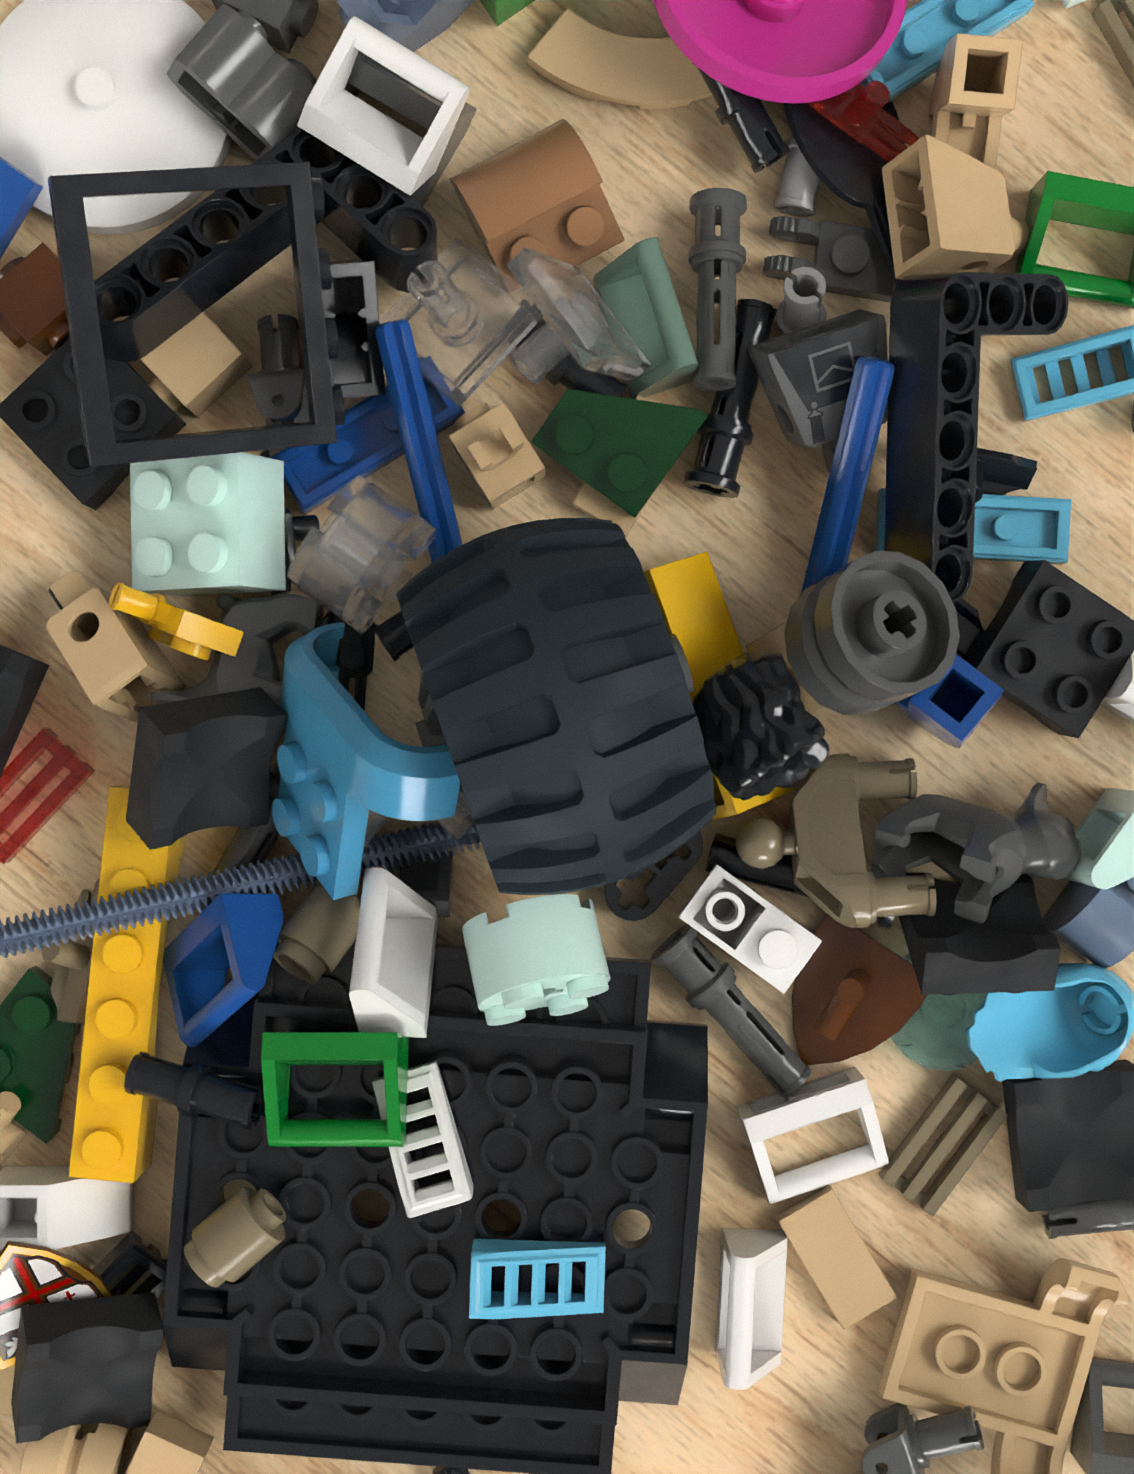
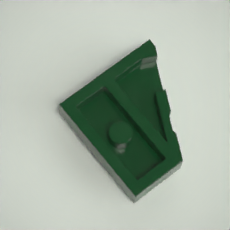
[531,389,709,518]
[0,965,81,1144]

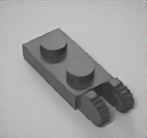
[763,216,895,303]

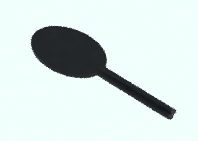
[783,84,906,287]

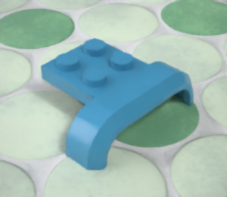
[272,622,460,900]

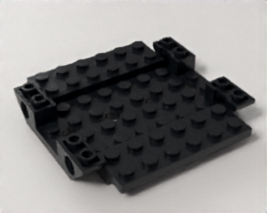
[163,940,708,1474]

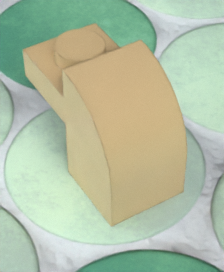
[929,33,1024,169]

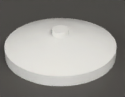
[0,0,232,235]

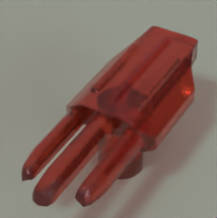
[808,81,919,162]

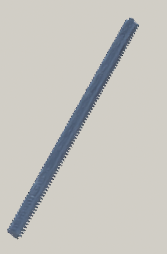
[0,814,481,958]

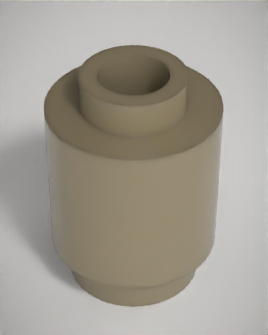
[273,886,361,985]
[184,1187,286,1288]

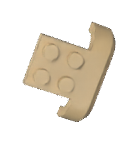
[878,1258,1131,1474]

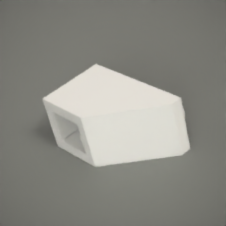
[678,864,822,993]
[0,1166,133,1251]

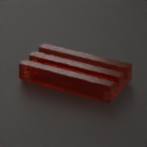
[0,728,95,864]

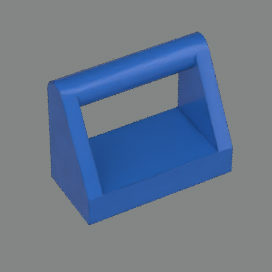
[163,893,284,1047]

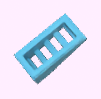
[1011,325,1134,422]
[469,1239,606,1319]

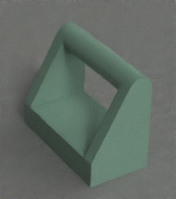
[593,237,698,399]

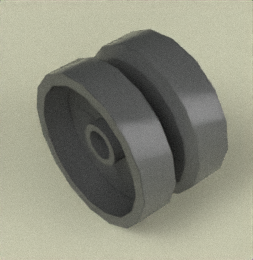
[784,551,960,715]

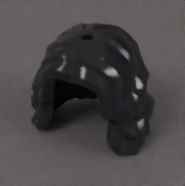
[693,650,830,800]

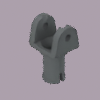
[248,314,310,426]
[862,1403,984,1474]

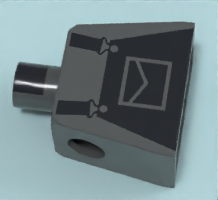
[748,309,888,473]

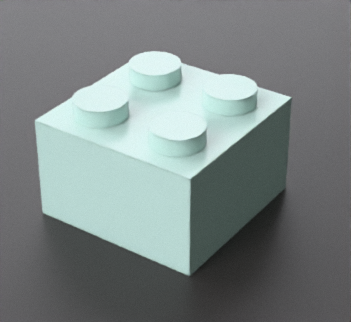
[130,452,286,596]

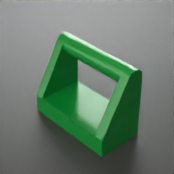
[1015,171,1134,309]
[261,1032,409,1147]

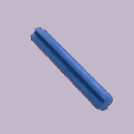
[375,319,463,563]
[801,356,895,594]

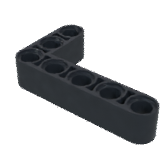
[94,128,438,362]
[884,272,1069,603]

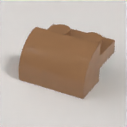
[449,119,625,300]

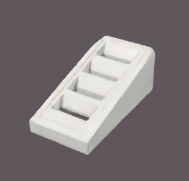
[372,1060,474,1218]

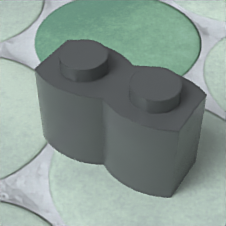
[167,4,317,160]

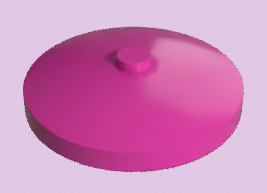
[653,0,907,103]

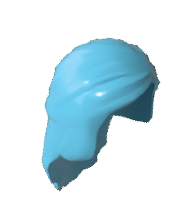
[965,963,1134,1082]

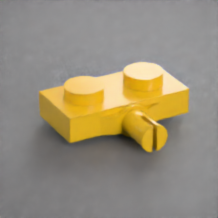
[109,582,244,661]

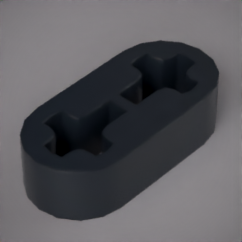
[604,831,703,921]

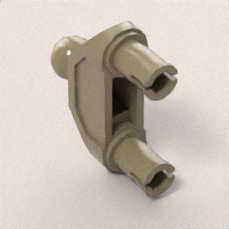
[735,753,937,928]

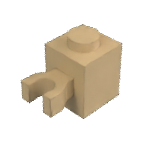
[141,312,253,418]
[449,402,546,510]

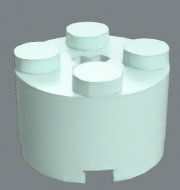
[462,894,610,1026]

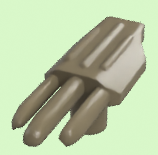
[42,879,100,1024]

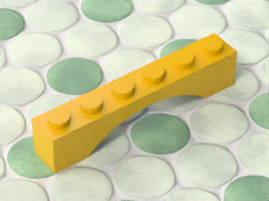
[69,784,186,1183]

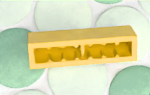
[643,551,793,821]

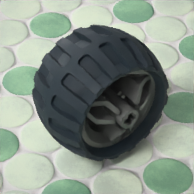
[396,518,716,895]

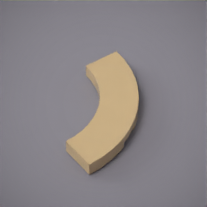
[527,8,713,110]

